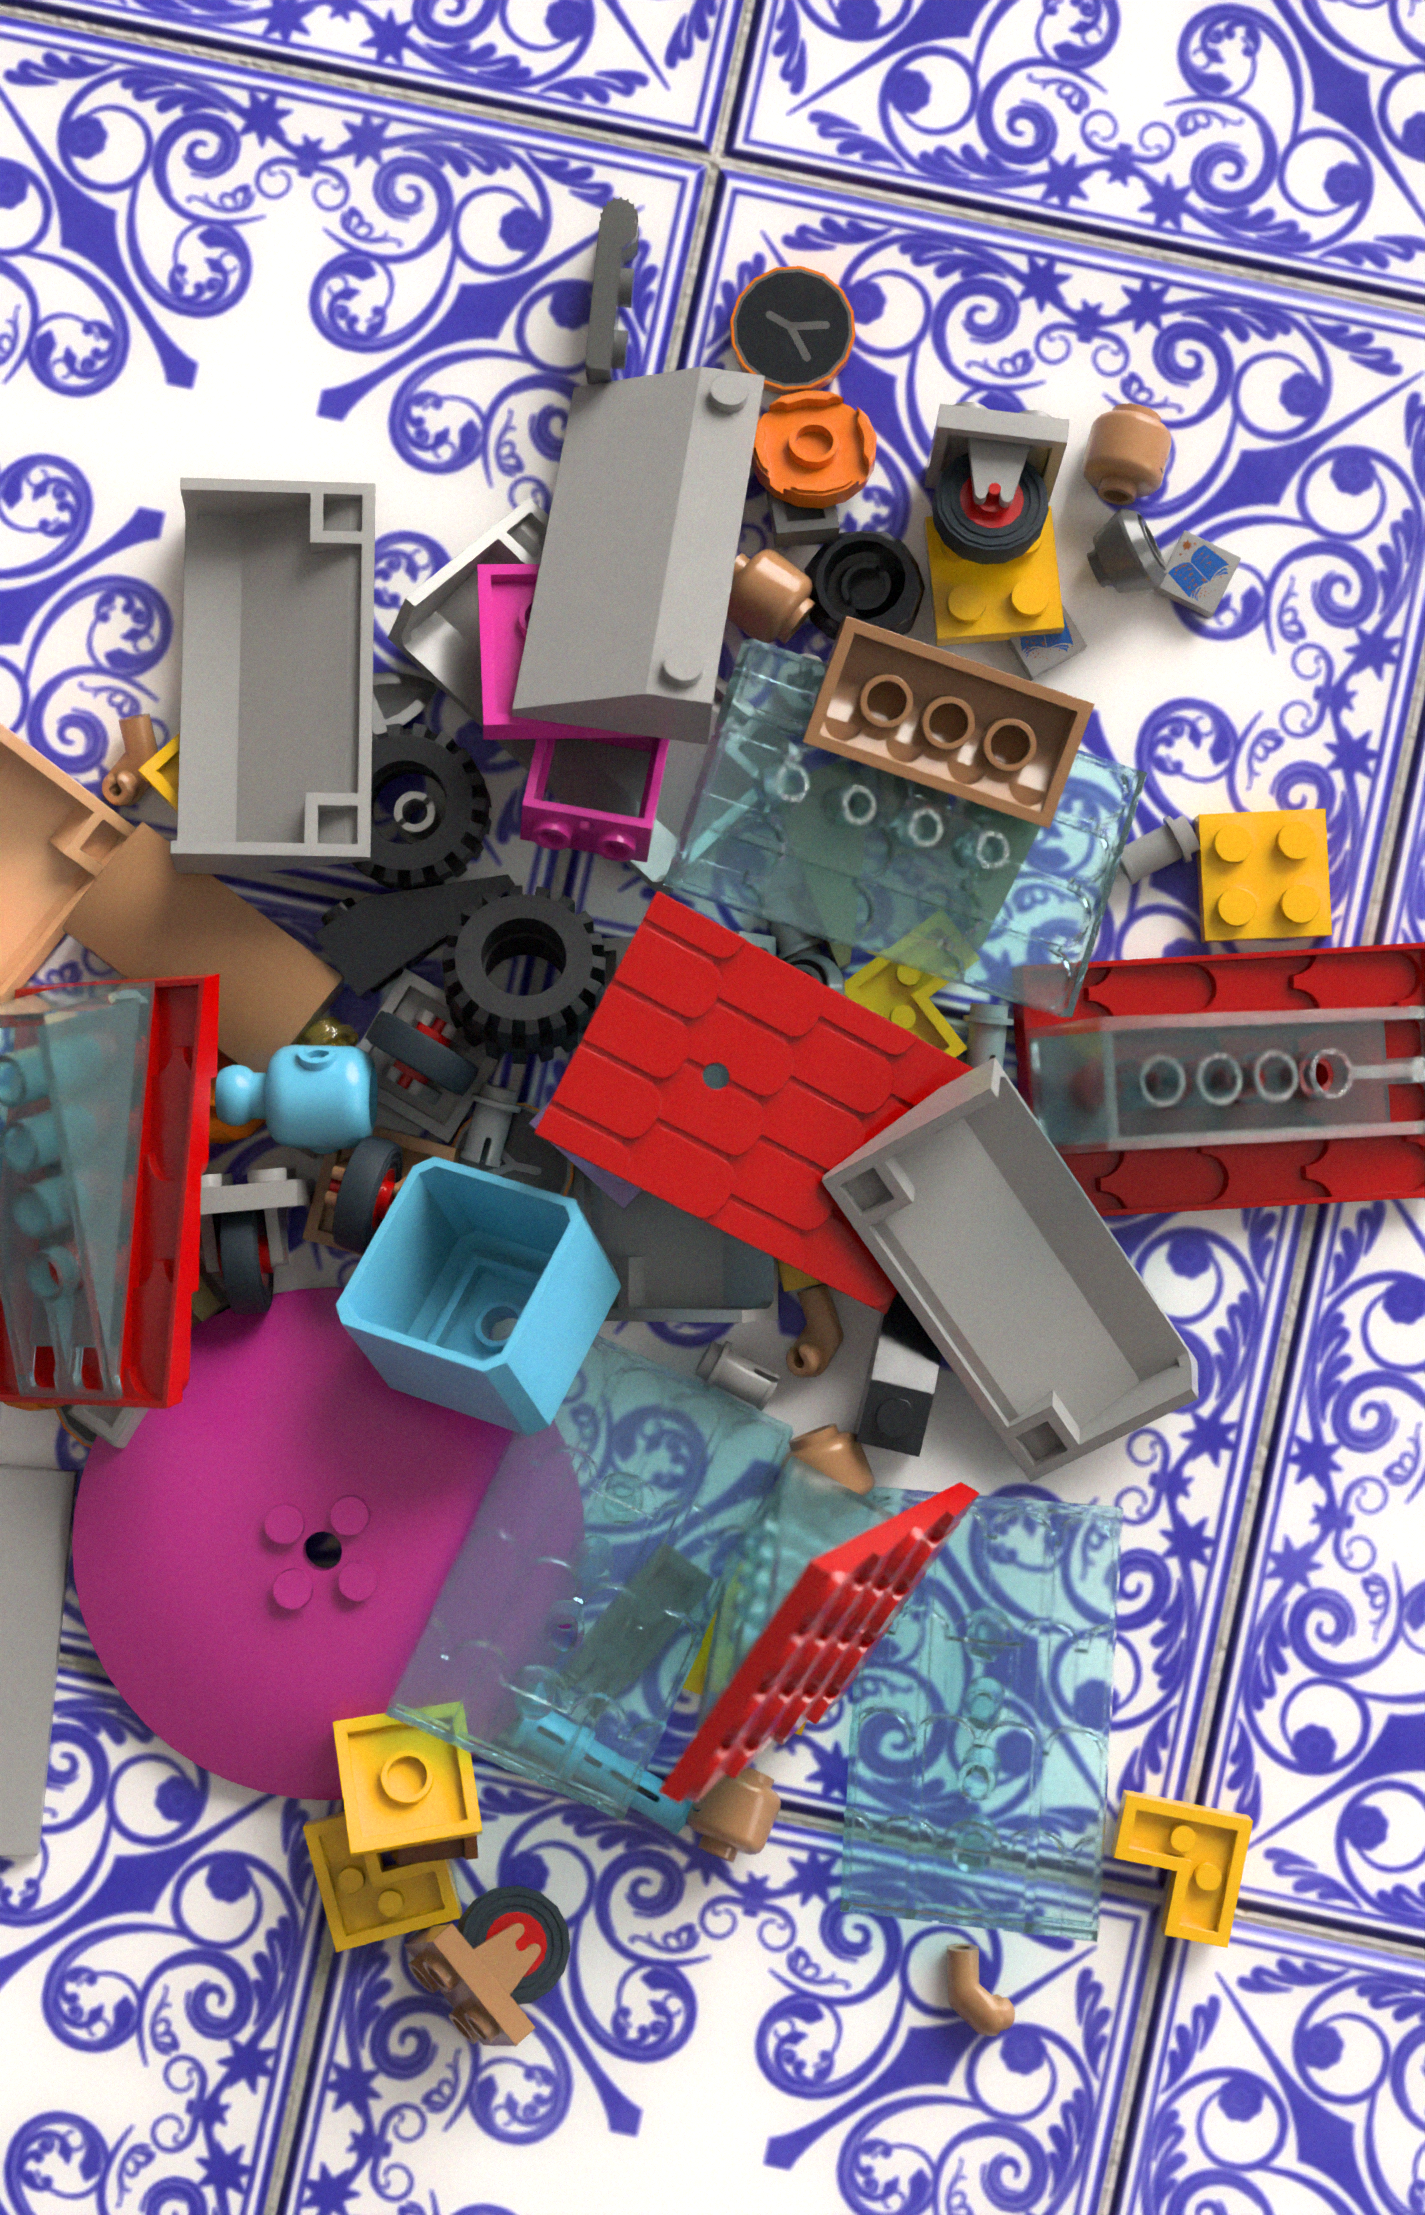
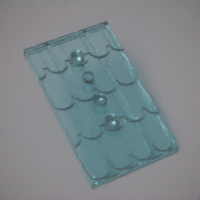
[663,639,1148,1018]
[385,1335,794,1821]
[840,1487,1124,1942]

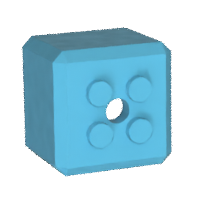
[336,1156,621,1436]

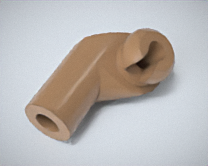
[102,713,159,806]
[786,1283,844,1378]
[947,1943,1015,2036]

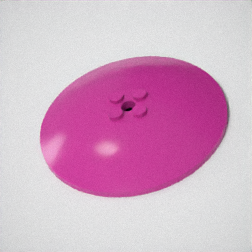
[72,1287,585,1800]

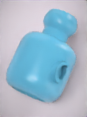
[215,1045,378,1154]

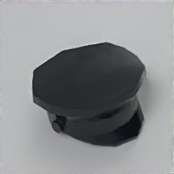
[804,531,925,640]

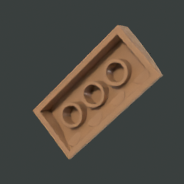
[802,616,1095,829]
[62,821,344,1073]

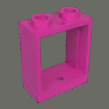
[520,737,671,863]

